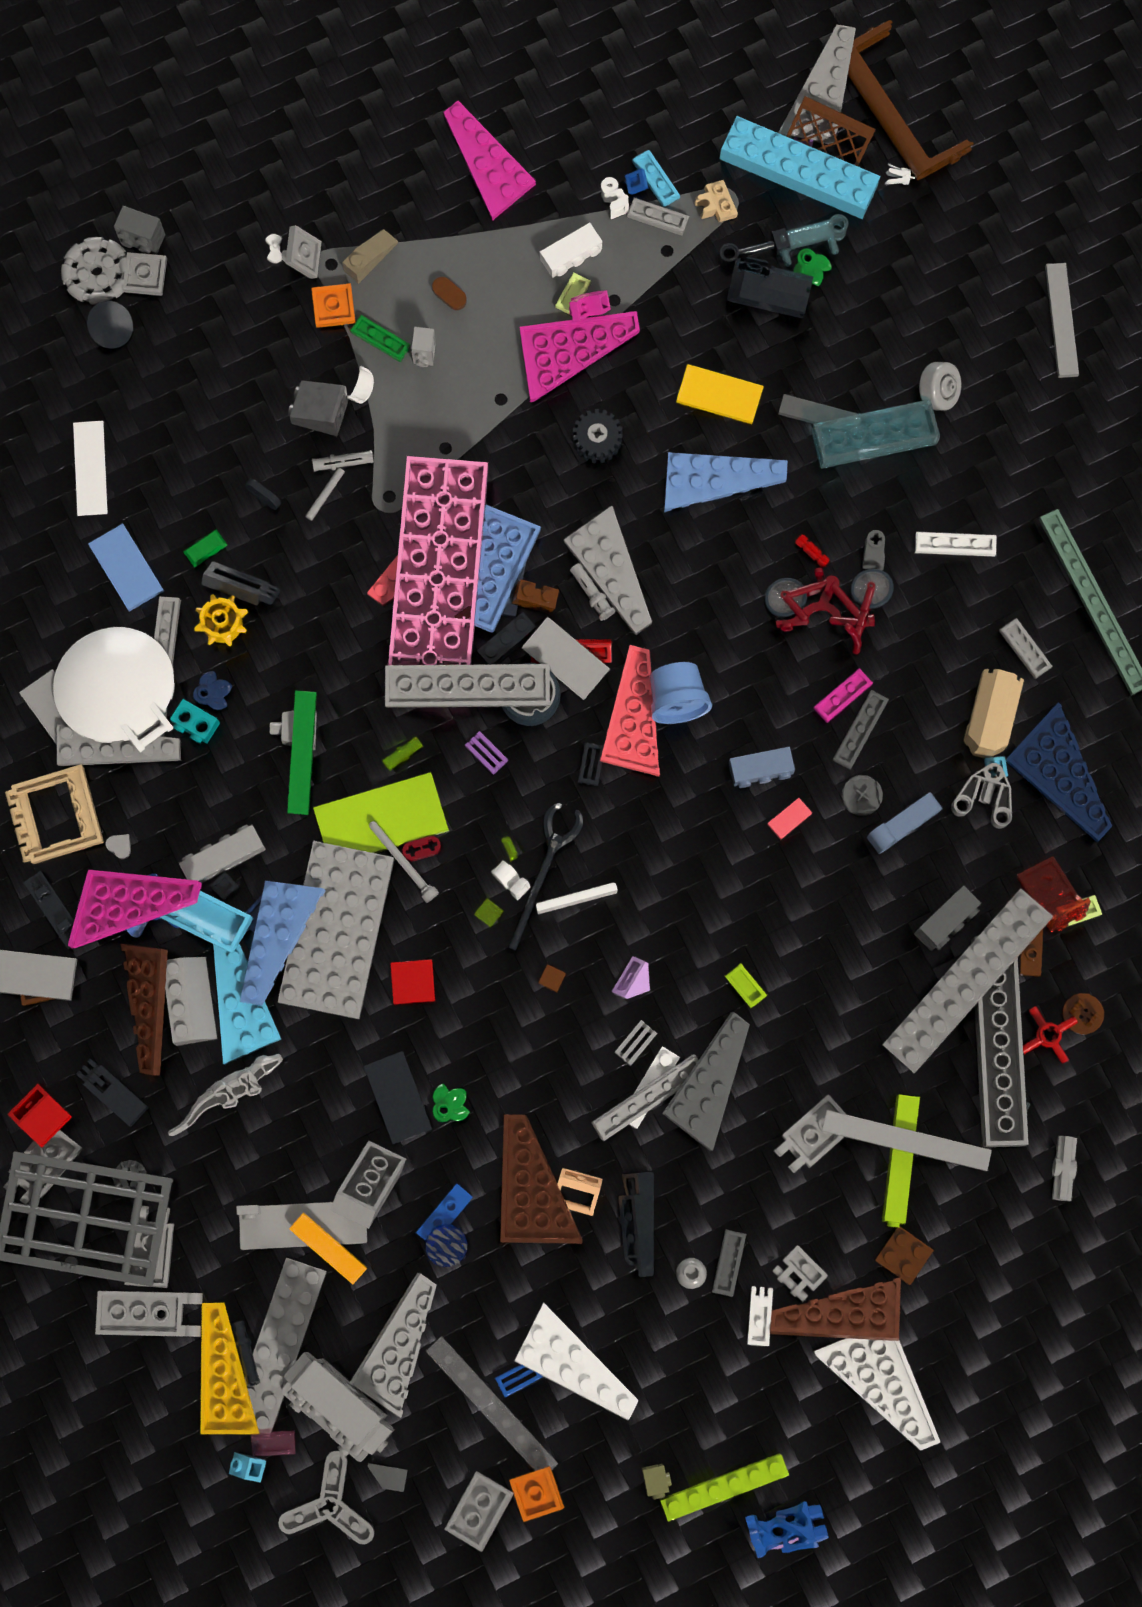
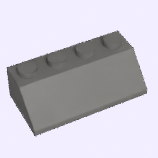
[165,957,217,1046]

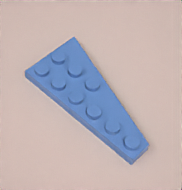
[474,505,541,633]
[240,881,326,1006]

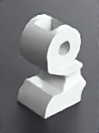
[601,177,629,219]
[491,860,531,900]

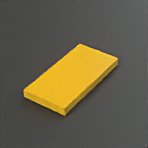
[676,364,764,424]

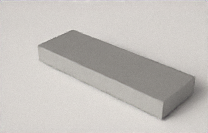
[627,198,689,236]

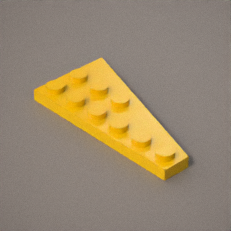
[201,1303,260,1434]

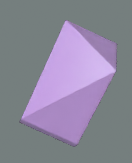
[612,956,650,999]

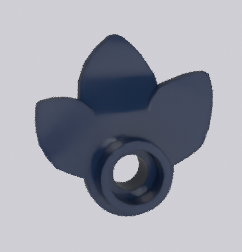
[193,671,232,710]

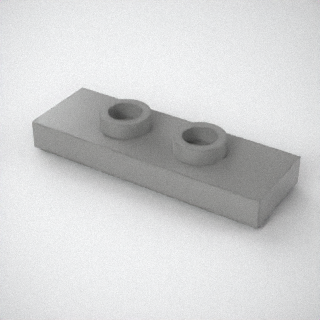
[999,618,1052,679]

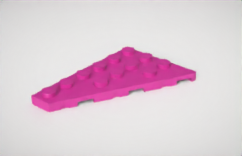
[520,311,640,402]
[68,870,202,948]

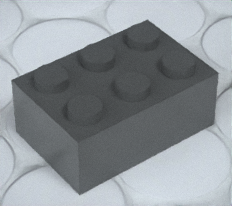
[914,886,981,951]

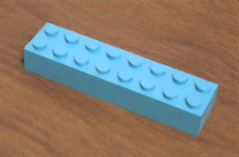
[720,116,880,219]

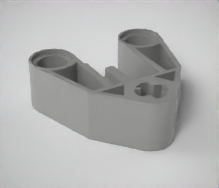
[951,763,1012,829]

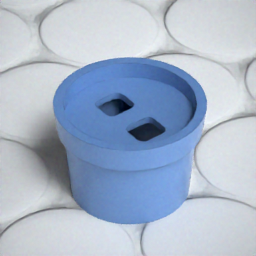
[650,662,712,724]

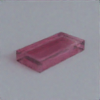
[251,1431,296,1456]

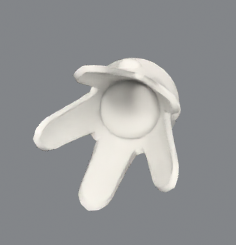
[885,164,915,185]

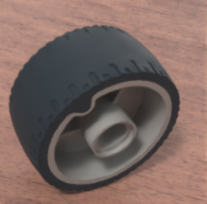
[502,663,560,726]

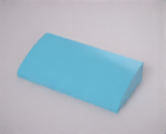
[160,891,253,953]

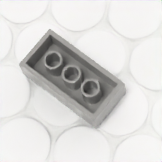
[330,1141,406,1229]

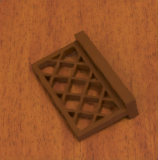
[786,96,876,166]

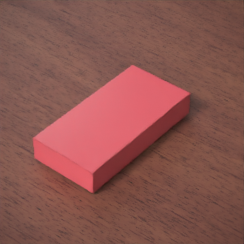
[767,798,812,840]

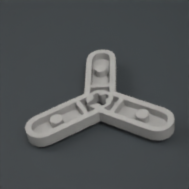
[278,1451,374,1544]

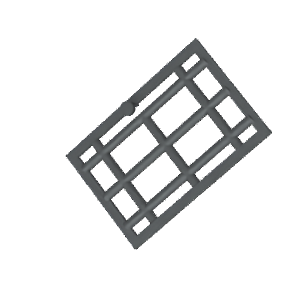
[0,1151,173,1287]

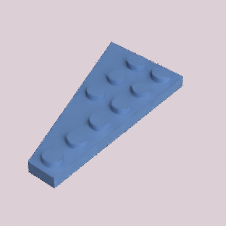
[664,453,787,512]

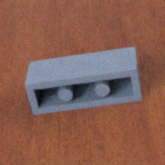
[729,747,795,788]

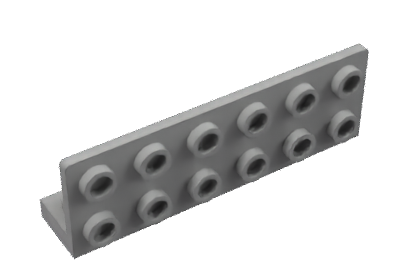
[237,1202,367,1250]

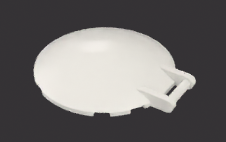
[53,627,175,753]

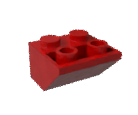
[8,1084,72,1148]

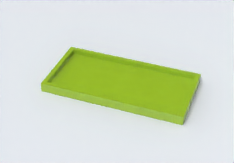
[313,772,449,853]

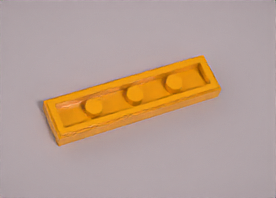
[289,1212,367,1284]

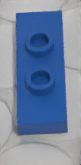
[416,1184,473,1246]

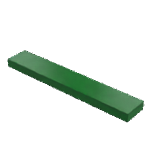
[287,690,317,815]

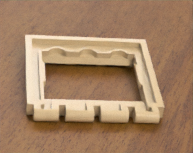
[5,764,104,864]

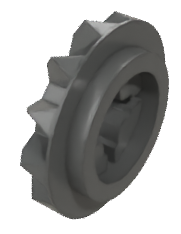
[113,1160,147,1190]

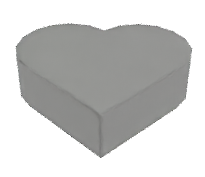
[106,834,131,859]

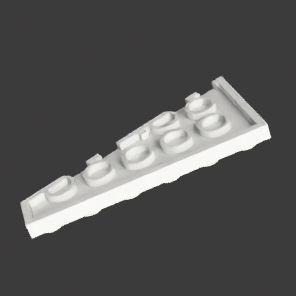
[515,1303,638,1420]

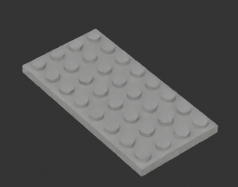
[278,841,394,1019]

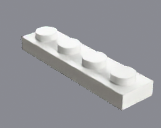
[629,1047,680,1129]

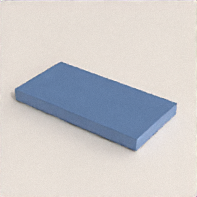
[88,524,164,611]

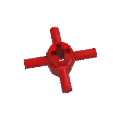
[1023,1006,1078,1064]

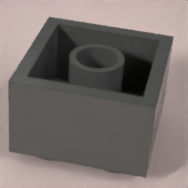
[114,206,165,255]

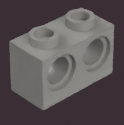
[412,327,436,367]

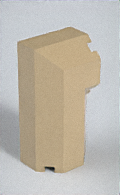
[964,669,1024,758]

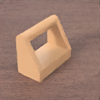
[558,1168,603,1216]

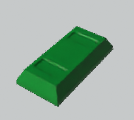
[183,529,227,568]

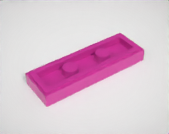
[814,668,873,723]

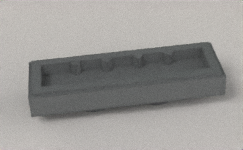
[712,1229,746,1297]

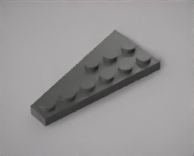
[662,1012,750,1151]

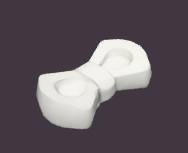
[265,234,283,263]

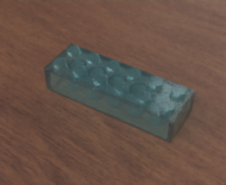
[812,400,940,469]

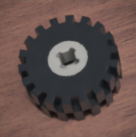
[572,409,622,463]

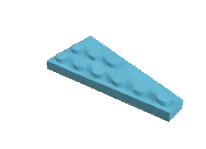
[213,943,281,1065]

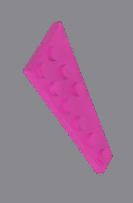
[444,101,536,221]

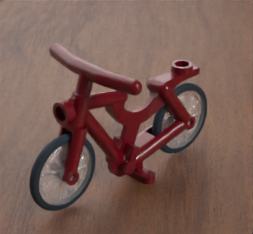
[765,568,894,654]

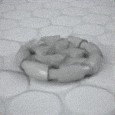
[61,237,132,305]

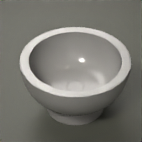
[676,1258,707,1289]

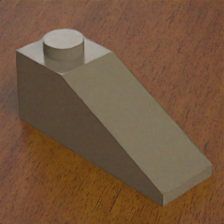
[342,229,398,284]

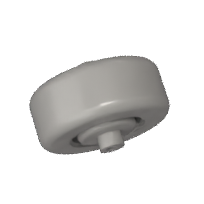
[919,362,961,410]

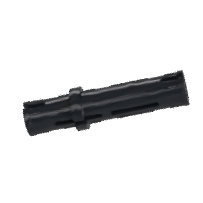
[231,1321,260,1387]

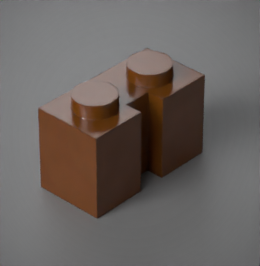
[511,579,559,614]

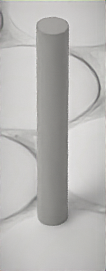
[305,467,345,521]

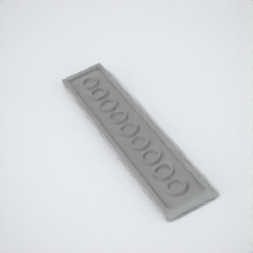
[883,889,1053,1073]

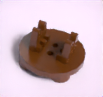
[1061,993,1104,1035]

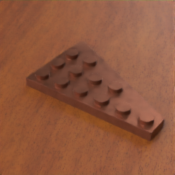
[500,1115,582,1244]

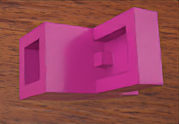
[569,290,611,322]

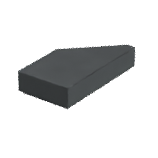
[368,1463,408,1492]

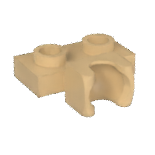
[694,180,738,222]

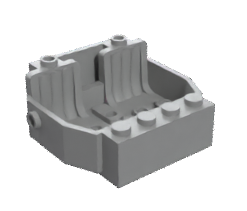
[282,1352,395,1462]

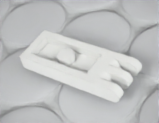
[747,1286,773,1346]

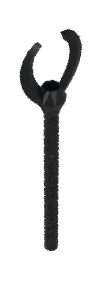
[508,803,583,950]

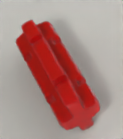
[796,534,829,568]

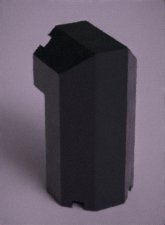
[727,257,813,319]

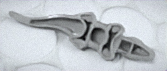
[168,1054,283,1136]

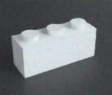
[540,223,602,278]

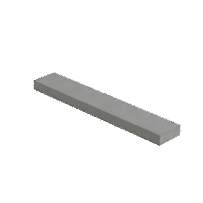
[1045,263,1079,378]
[592,1055,698,1141]

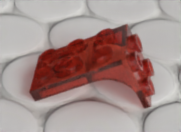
[1017,856,1091,932]

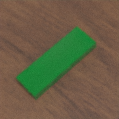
[350,315,411,362]

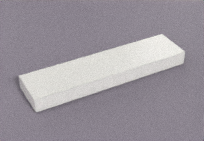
[915,532,996,556]
[536,883,617,914]

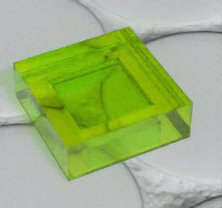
[502,837,518,861]
[474,898,503,928]

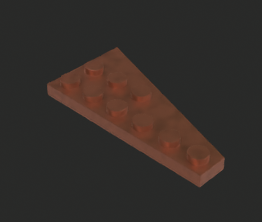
[121,944,168,1075]
[770,1277,901,1341]

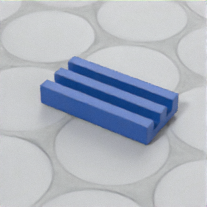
[495,1364,542,1397]

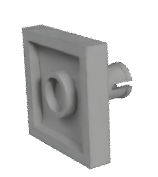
[282,225,322,279]

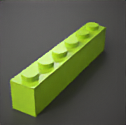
[660,1453,789,1522]

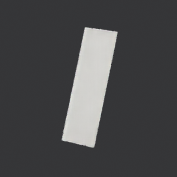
[73,421,107,516]

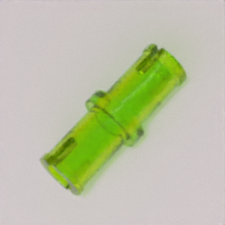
[382,737,423,771]

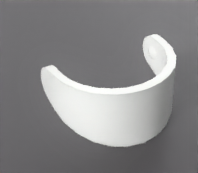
[347,366,374,403]

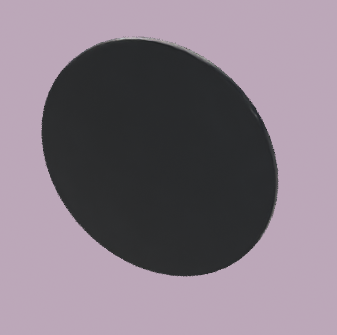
[87,301,133,349]

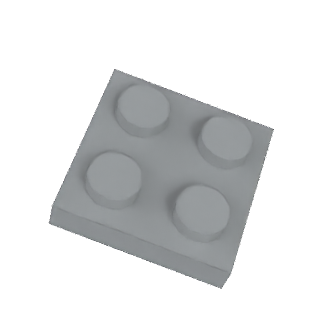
[122,252,167,296]

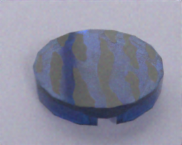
[425,1224,467,1267]

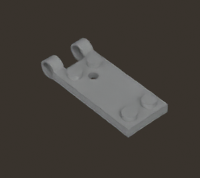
[95,1291,203,1337]

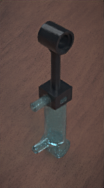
[719,214,848,269]

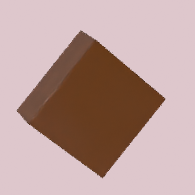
[538,964,566,993]

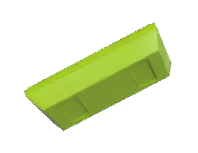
[725,964,767,1008]

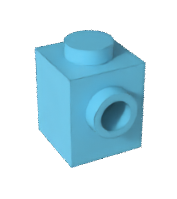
[229,1452,266,1482]

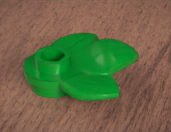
[793,249,831,286]
[432,1084,470,1122]

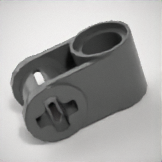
[862,530,885,570]

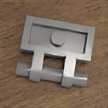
[773,1245,828,1302]

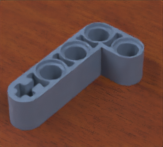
[867,792,943,854]

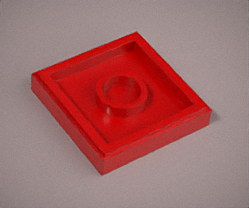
[391,959,435,1005]

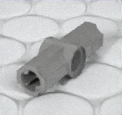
[1052,1136,1077,1201]

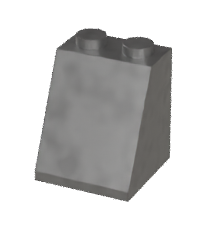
[288,381,349,436]

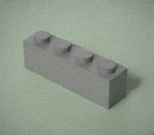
[179,825,266,883]

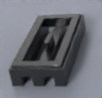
[578,742,604,786]

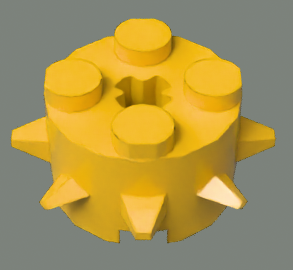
[194,594,248,646]

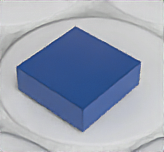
[625,168,648,195]

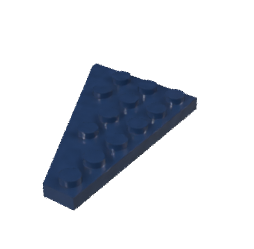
[1006,703,1112,842]

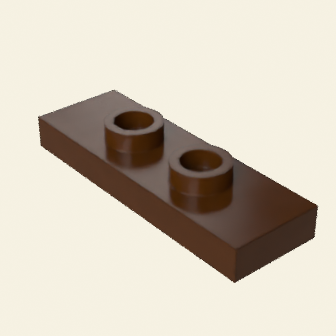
[1019,929,1043,977]

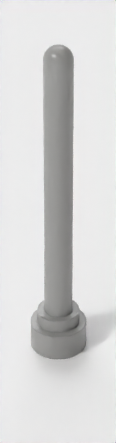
[369,821,439,903]

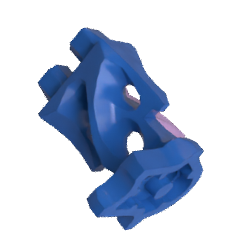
[745,1502,829,1558]

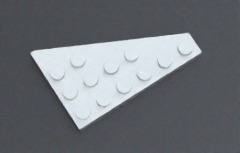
[814,1338,940,1450]

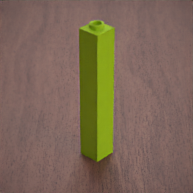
[882,1095,920,1228]

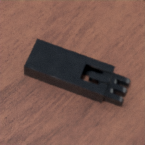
[202,562,280,606]
[76,1058,149,1127]

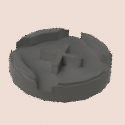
[842,775,883,816]

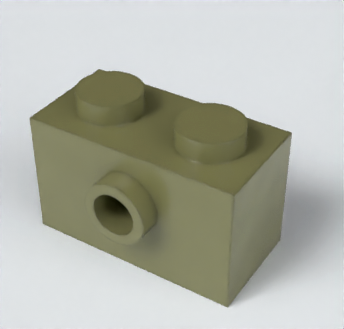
[641,1464,672,1499]

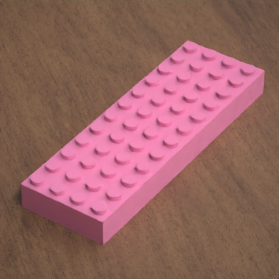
[388,456,488,665]

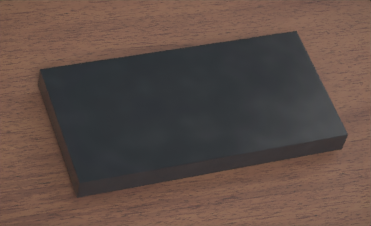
[364,1051,432,1145]

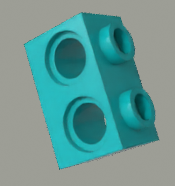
[170,699,220,743]

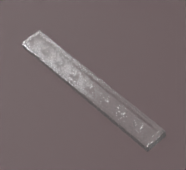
[426,1336,558,1471]

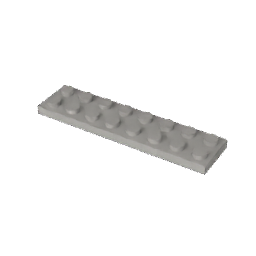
[385,664,550,707]
[245,1258,327,1436]

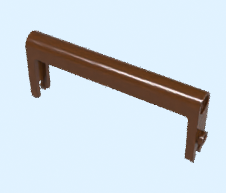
[848,20,974,180]

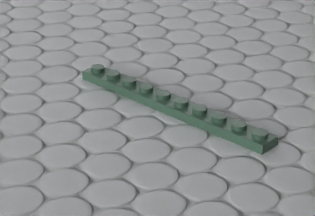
[1039,509,1142,695]

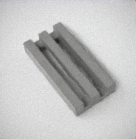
[615,1020,657,1066]

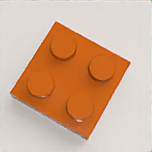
[312,283,355,328]
[509,1466,564,1522]

